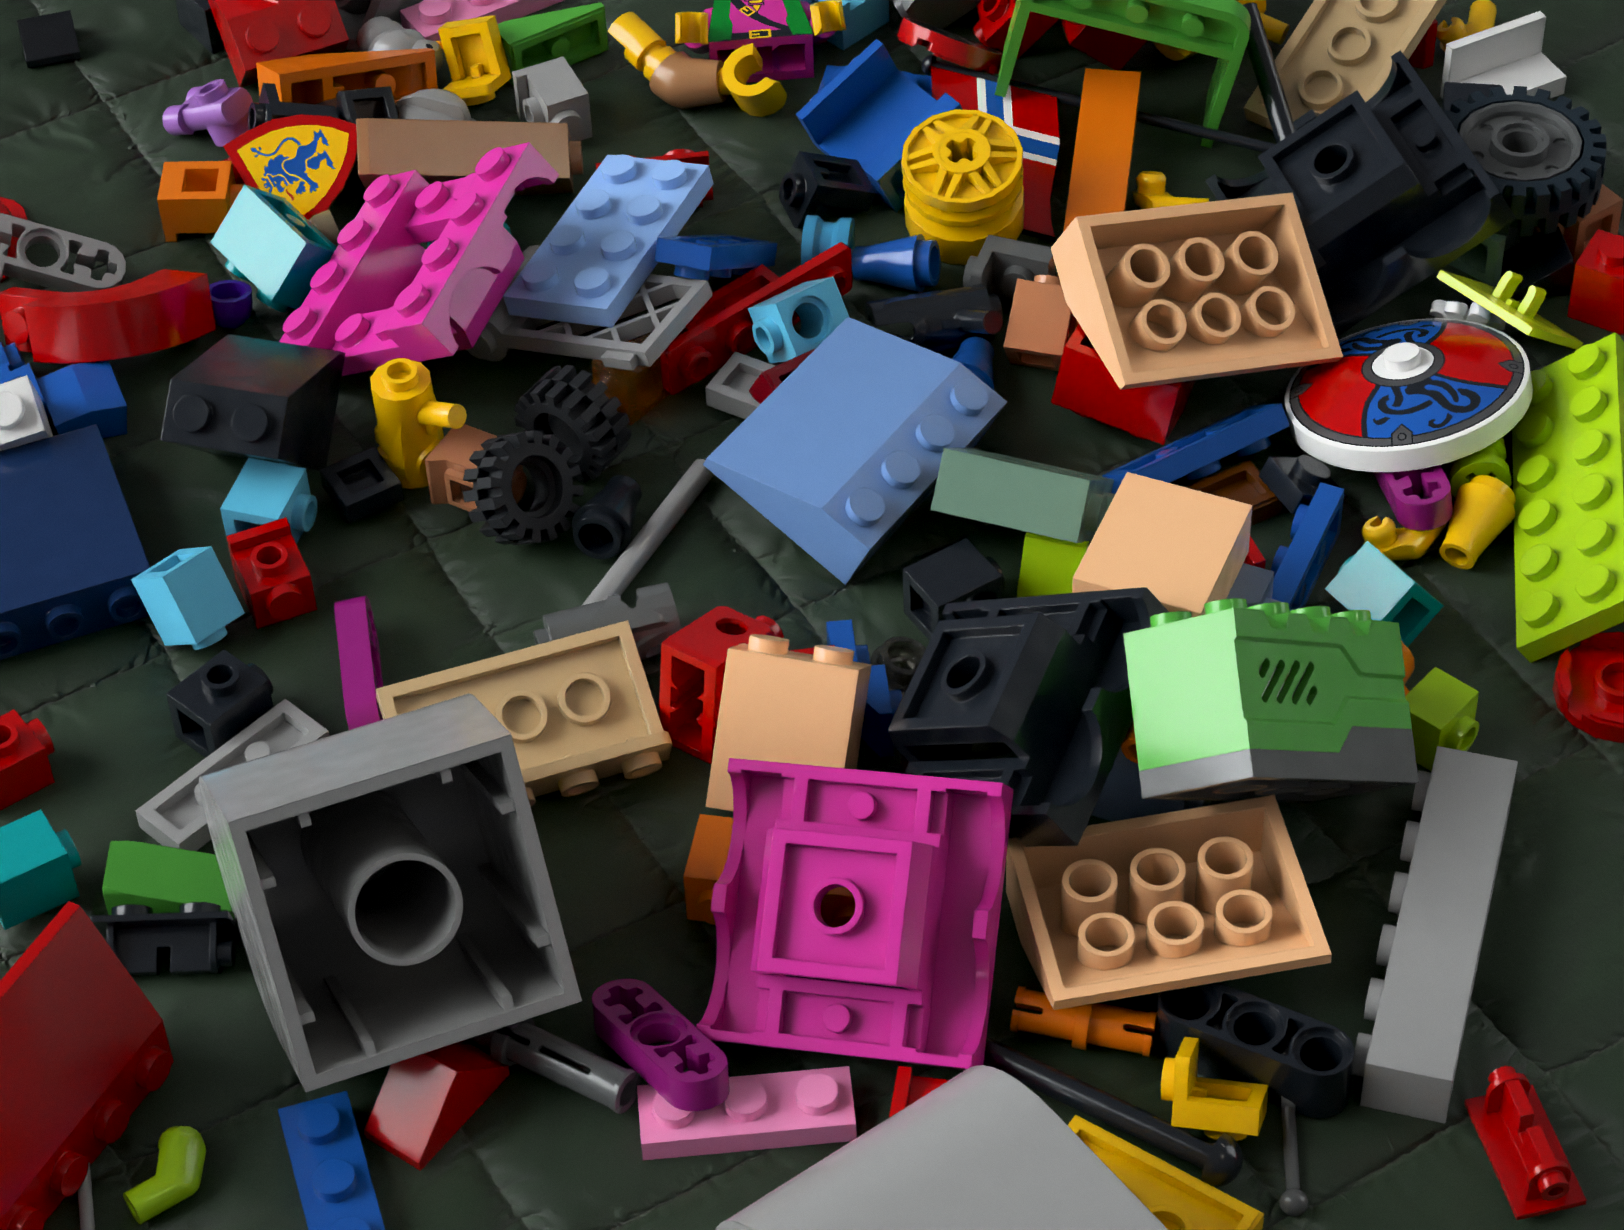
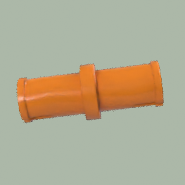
[1010,986,1157,1057]

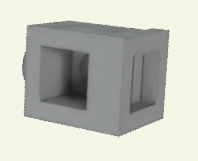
[512,56,593,141]

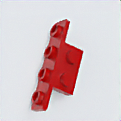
[660,242,852,395]

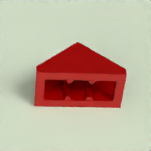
[364,1040,510,1171]

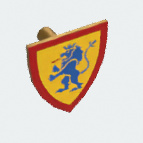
[223,114,357,219]

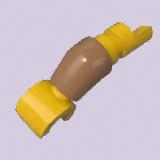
[608,12,787,117]

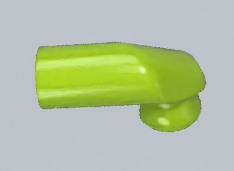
[123,1126,206,1225]

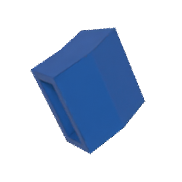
[37,360,127,438]

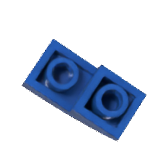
[826,619,902,757]

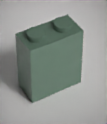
[931,448,1115,543]

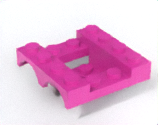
[279,142,559,376]
[696,758,1014,1070]

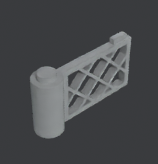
[466,245,713,370]

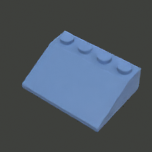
[703,317,1007,585]

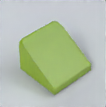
[1017,532,1089,598]

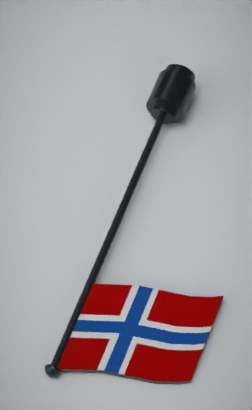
[922,55,1275,242]

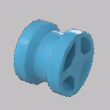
[801,215,855,265]

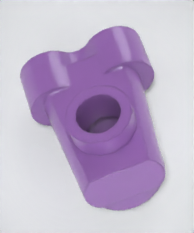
[162,79,253,147]

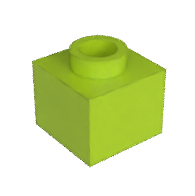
[1405,667,1480,772]

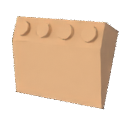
[1051,192,1343,390]
[1006,795,1332,1010]

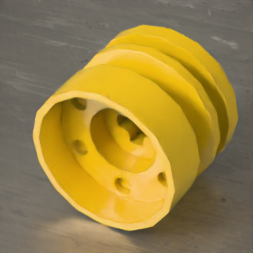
[901,109,1024,265]

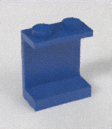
[796,39,963,212]

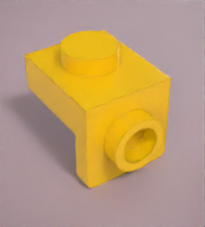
[438,15,512,106]
[1161,1037,1268,1141]

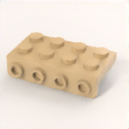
[376,620,673,806]

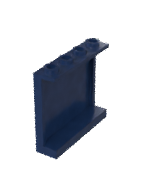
[0,424,150,660]

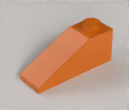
[256,48,438,104]

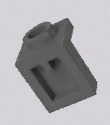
[963,234,1055,300]

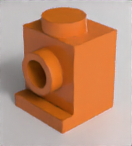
[157,161,244,242]

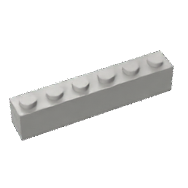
[1352,746,1518,1123]

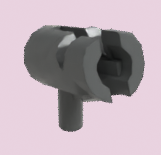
[533,582,681,662]

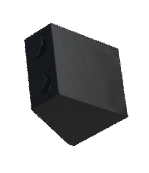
[160,334,346,471]

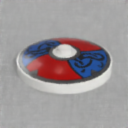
[1285,318,1533,472]

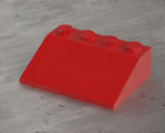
[0,901,174,1230]

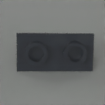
[90,902,239,976]

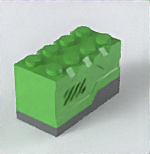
[1123,598,1419,803]

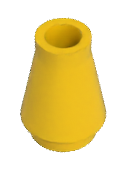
[1439,475,1516,569]

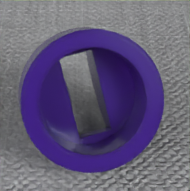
[209,280,253,329]

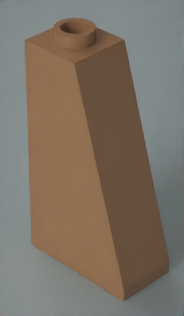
[356,118,583,196]

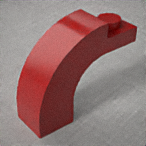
[0,269,216,363]

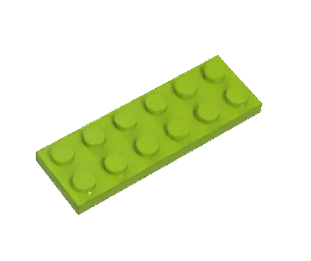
[1512,332,1624,663]

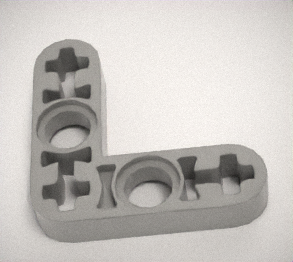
[0,213,126,292]

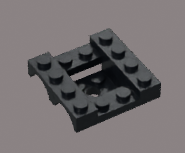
[1205,50,1516,336]
[888,587,1169,847]

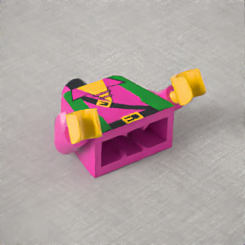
[675,0,846,83]

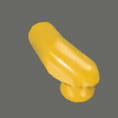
[1436,0,1497,52]
[1132,171,1209,209]
[1361,516,1447,560]

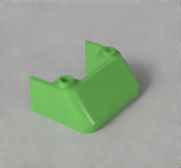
[995,0,1251,148]

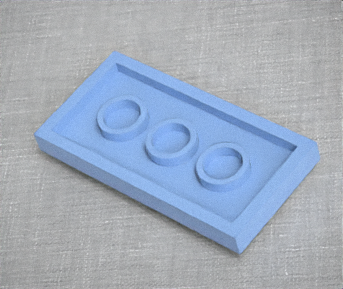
[503,154,714,328]

